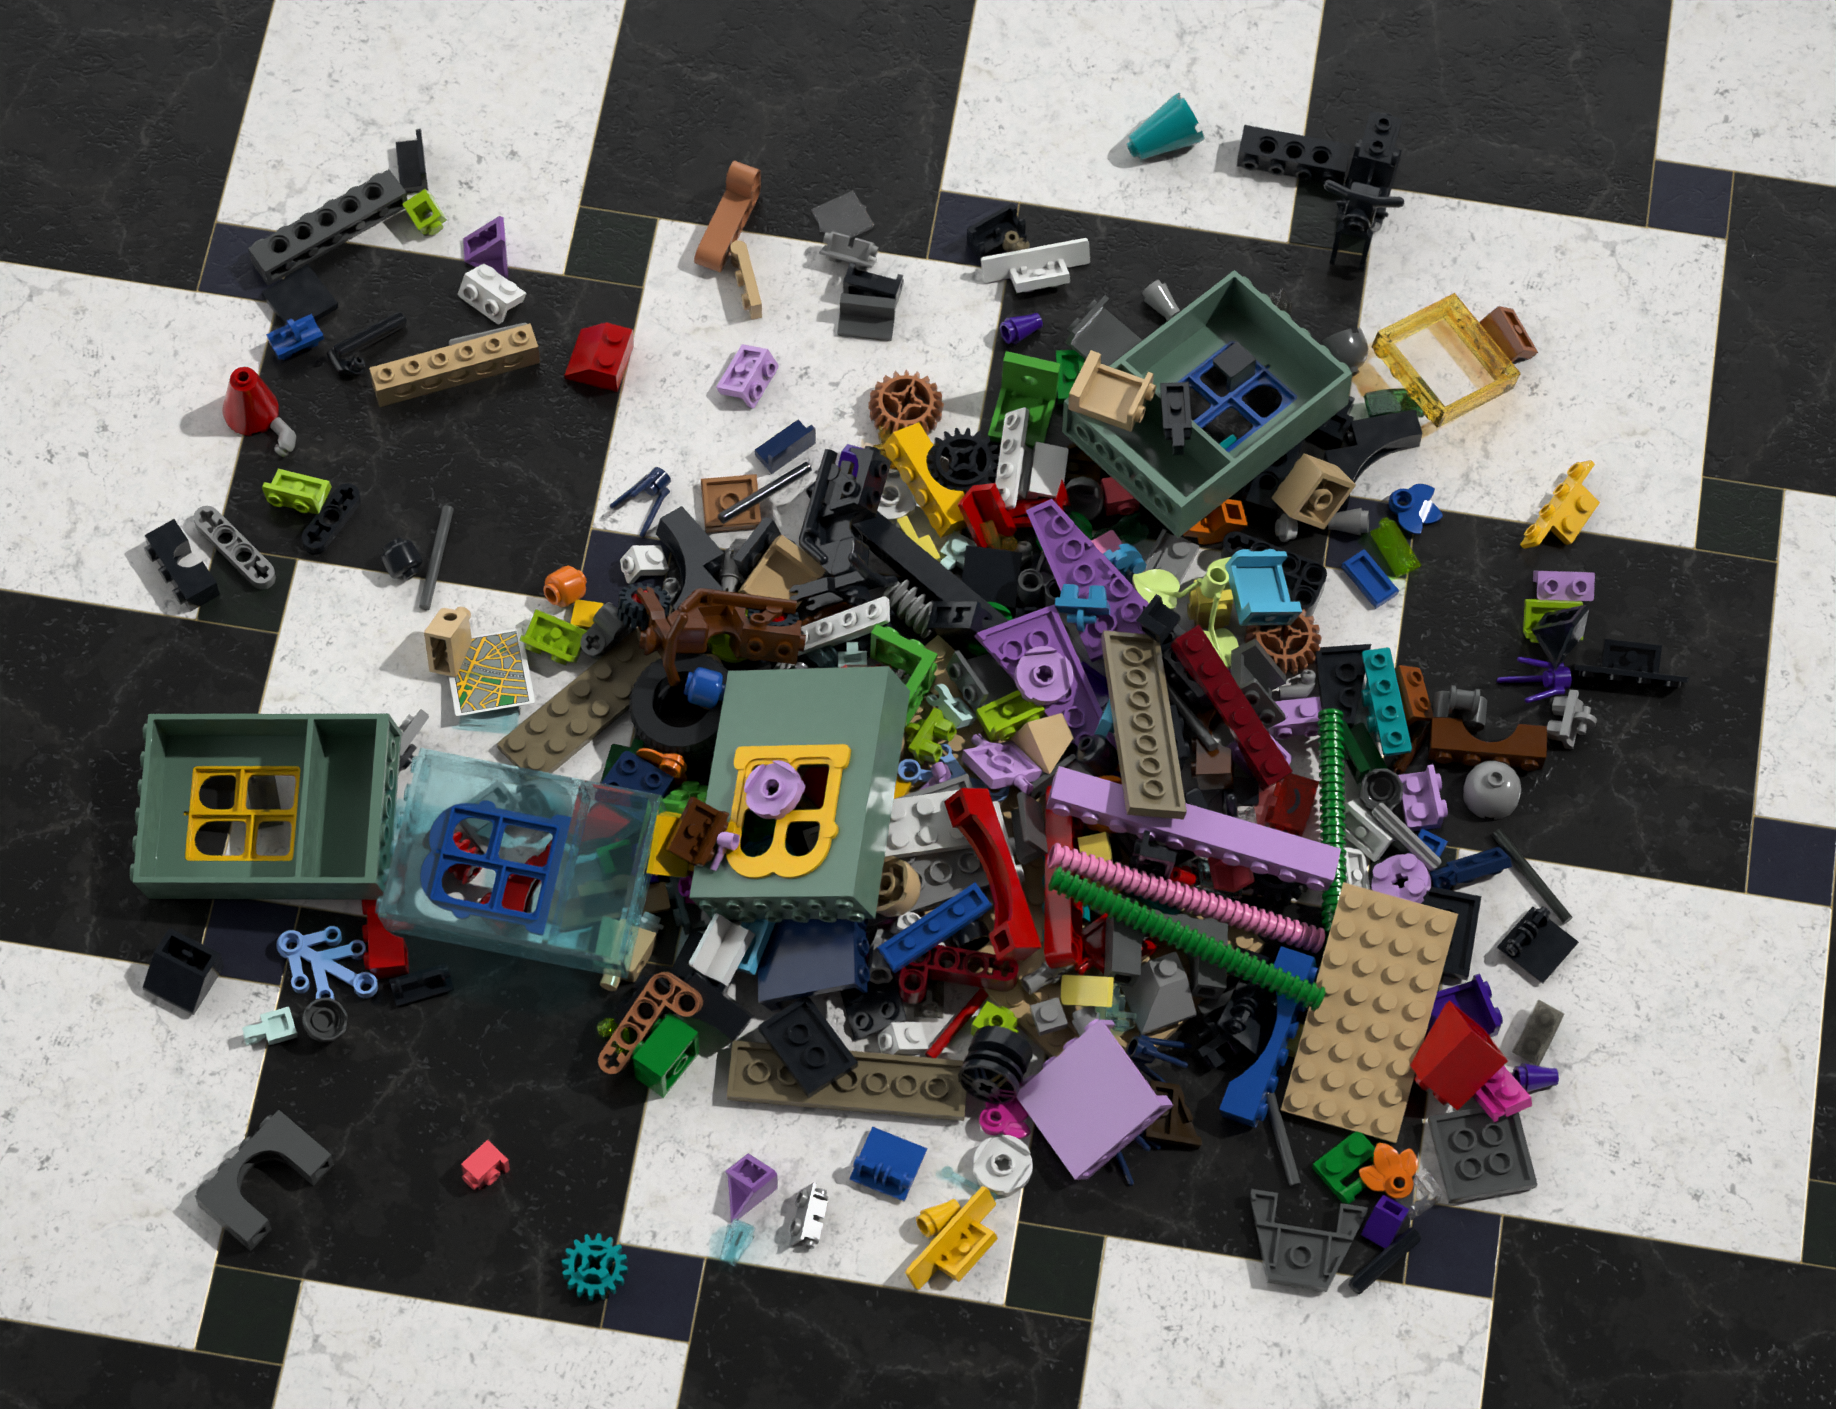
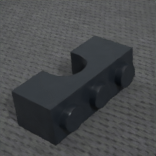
[144,519,220,612]

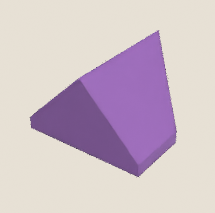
[463,216,509,280]
[725,1153,778,1225]

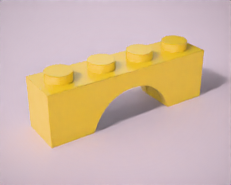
[883,422,967,538]

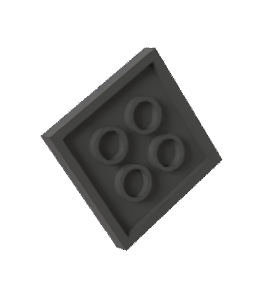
[1428,1107,1537,1204]

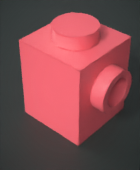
[1101,477,1140,516]

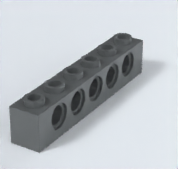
[248,169,408,286]

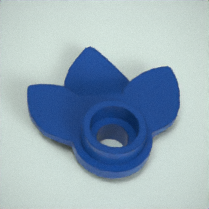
[1388,484,1443,535]

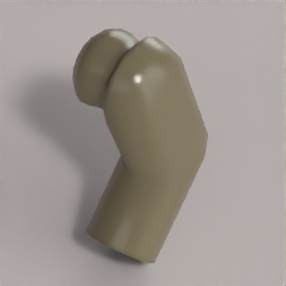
[1003,231,1030,252]

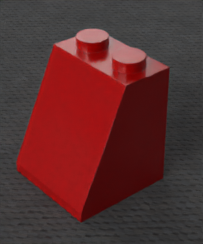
[1410,1000,1508,1111]

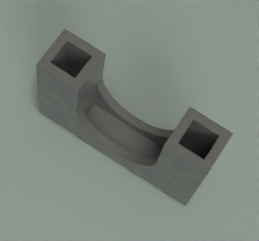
[1104,909,1228,1000]
[195,1110,334,1251]

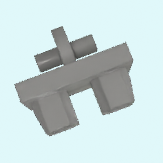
[1547,690,1597,749]

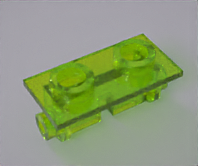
[1369,517,1422,577]

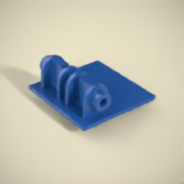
[849,1126,928,1202]

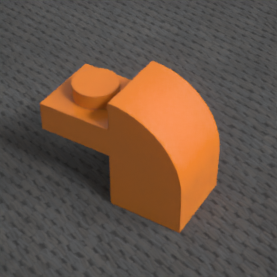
[1183,499,1248,544]

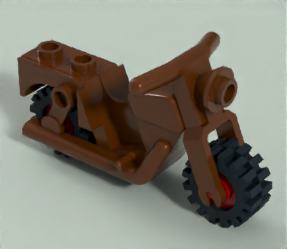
[617,583,806,687]

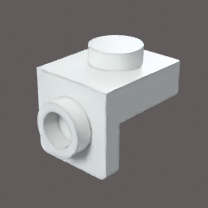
[620,545,669,583]
[877,1022,928,1055]

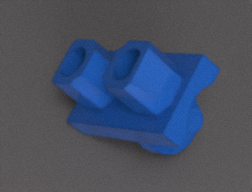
[266,314,324,360]

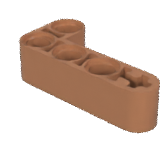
[694,161,761,272]
[598,972,703,1074]

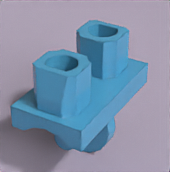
[1055,584,1111,632]

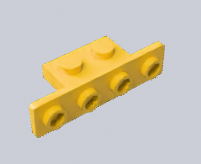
[1520,460,1600,549]
[905,1186,998,1290]

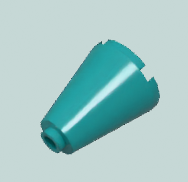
[1126,93,1205,160]

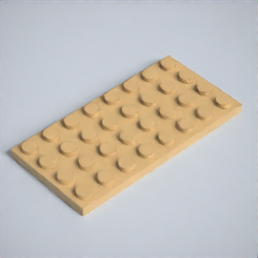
[1281,882,1458,1143]

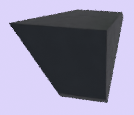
[1532,605,1589,670]

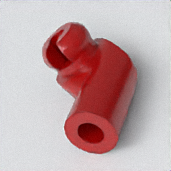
[1169,865,1196,886]

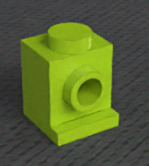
[403,189,447,235]

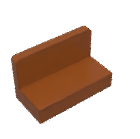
[1476,306,1538,369]

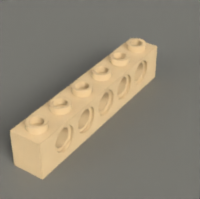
[370,323,540,407]

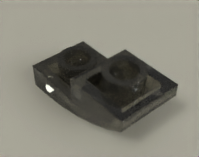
[1511,999,1564,1066]

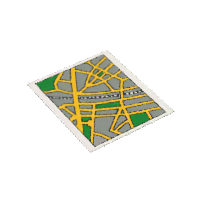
[449,628,535,716]

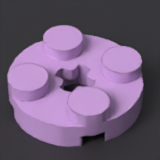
[1014,646,1073,705]
[744,760,805,820]
[1371,853,1431,904]

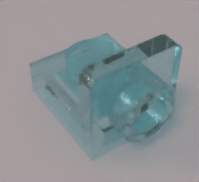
[1105,983,1136,1032]

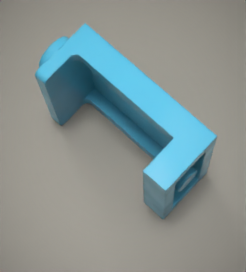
[1225,549,1302,626]

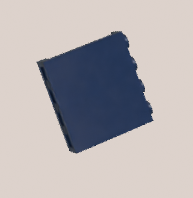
[758,919,870,1011]

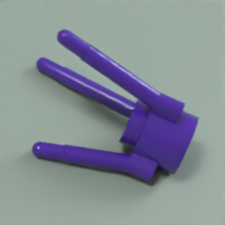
[1497,657,1572,703]

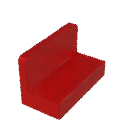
[958,483,1017,548]

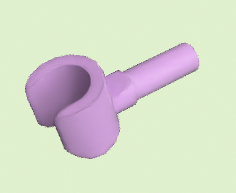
[918,762,951,791]
[710,832,740,871]

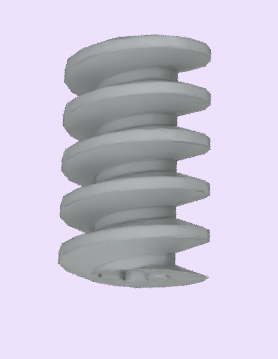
[882,579,934,639]

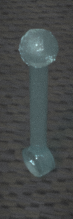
[941,1166,998,1201]

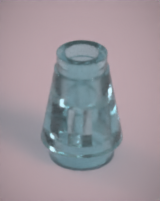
[719,1219,756,1266]

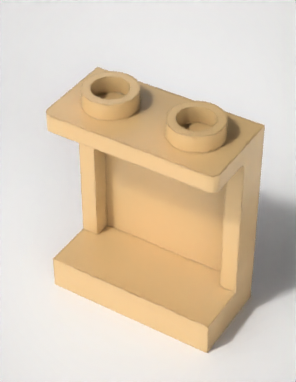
[1068,350,1156,432]
[738,535,826,609]

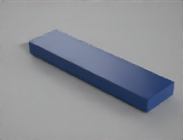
[877,882,993,974]

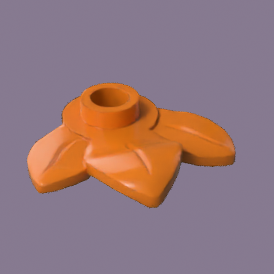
[636,748,688,785]
[1359,1143,1418,1199]

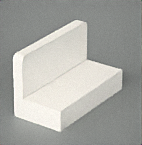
[1025,442,1068,499]
[1343,797,1398,862]
[689,913,755,987]

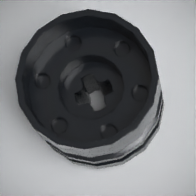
[958,1026,1033,1104]

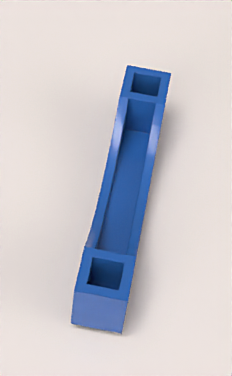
[1219,946,1319,1128]

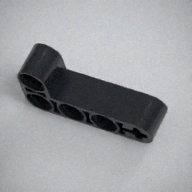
[1221,531,1327,617]

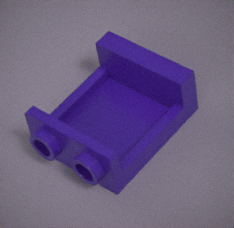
[1425,974,1503,1038]

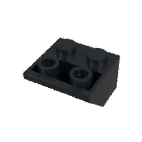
[142,928,225,1015]

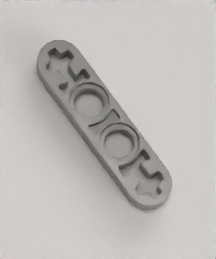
[193,506,276,590]

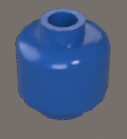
[683,667,726,709]

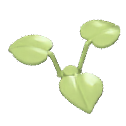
[1132,557,1239,669]

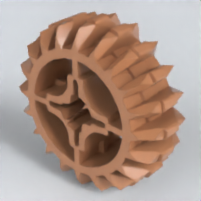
[868,369,944,437]
[1244,609,1322,676]

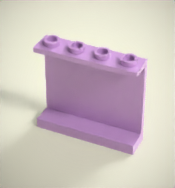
[1016,1019,1173,1180]

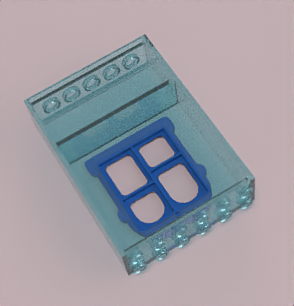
[375,748,667,979]

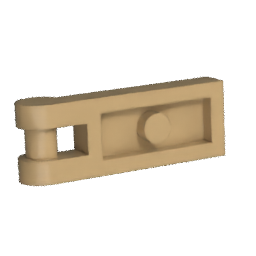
[731,240,762,320]

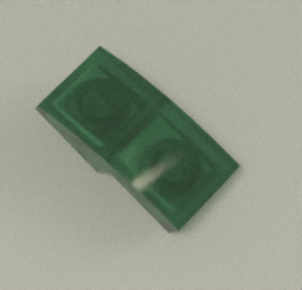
[1363,388,1428,418]

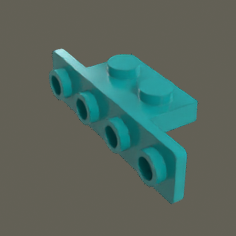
[1361,647,1412,756]

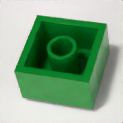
[632,1012,699,1098]

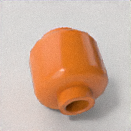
[543,566,587,608]

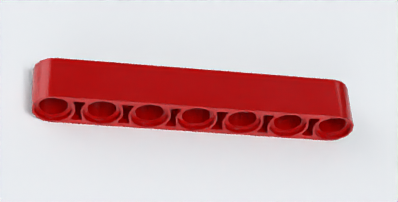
[1044,785,1083,969]

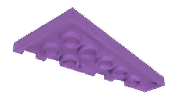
[1026,499,1149,662]
[975,605,1119,763]

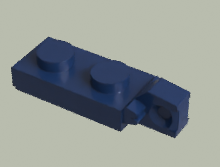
[1429,847,1512,890]

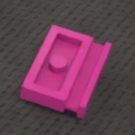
[1472,1066,1532,1122]

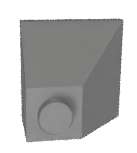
[1120,952,1196,1035]

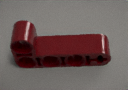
[899,945,1019,1004]

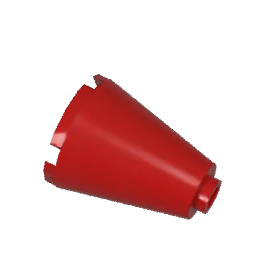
[223,367,279,436]

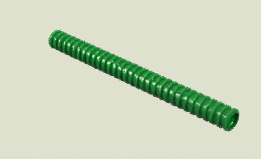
[1318,708,1347,958]
[1048,866,1326,1012]

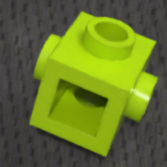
[971,1001,1019,1036]

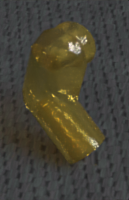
[980,520,1018,551]

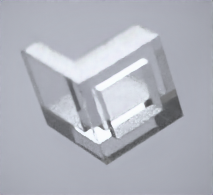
[1395,1168,1443,1220]

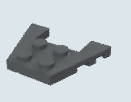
[1250,1189,1368,1292]

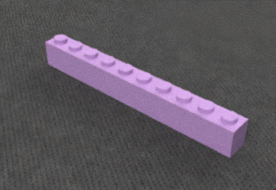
[1046,766,1341,891]

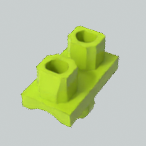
[905,708,957,766]

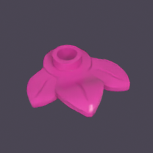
[979,1097,1031,1139]

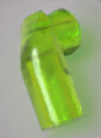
[597,1018,630,1056]

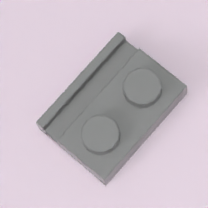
[1142,529,1199,584]

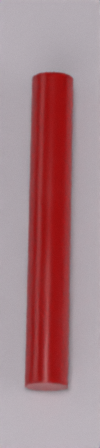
[925,989,989,1058]

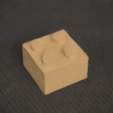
[1272,453,1356,529]

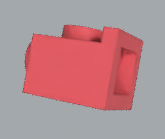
[461,1140,510,1190]

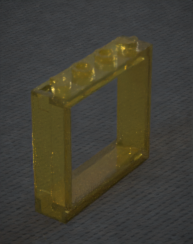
[1371,293,1521,428]

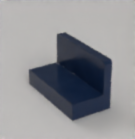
[755,419,816,474]

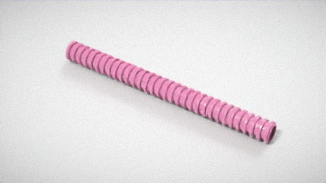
[1047,843,1325,953]

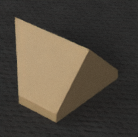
[1011,713,1074,774]

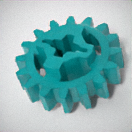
[562,1233,628,1301]

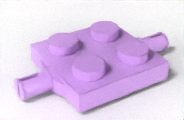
[961,733,1042,794]

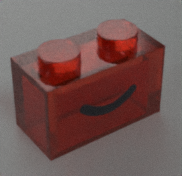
[1265,773,1319,837]

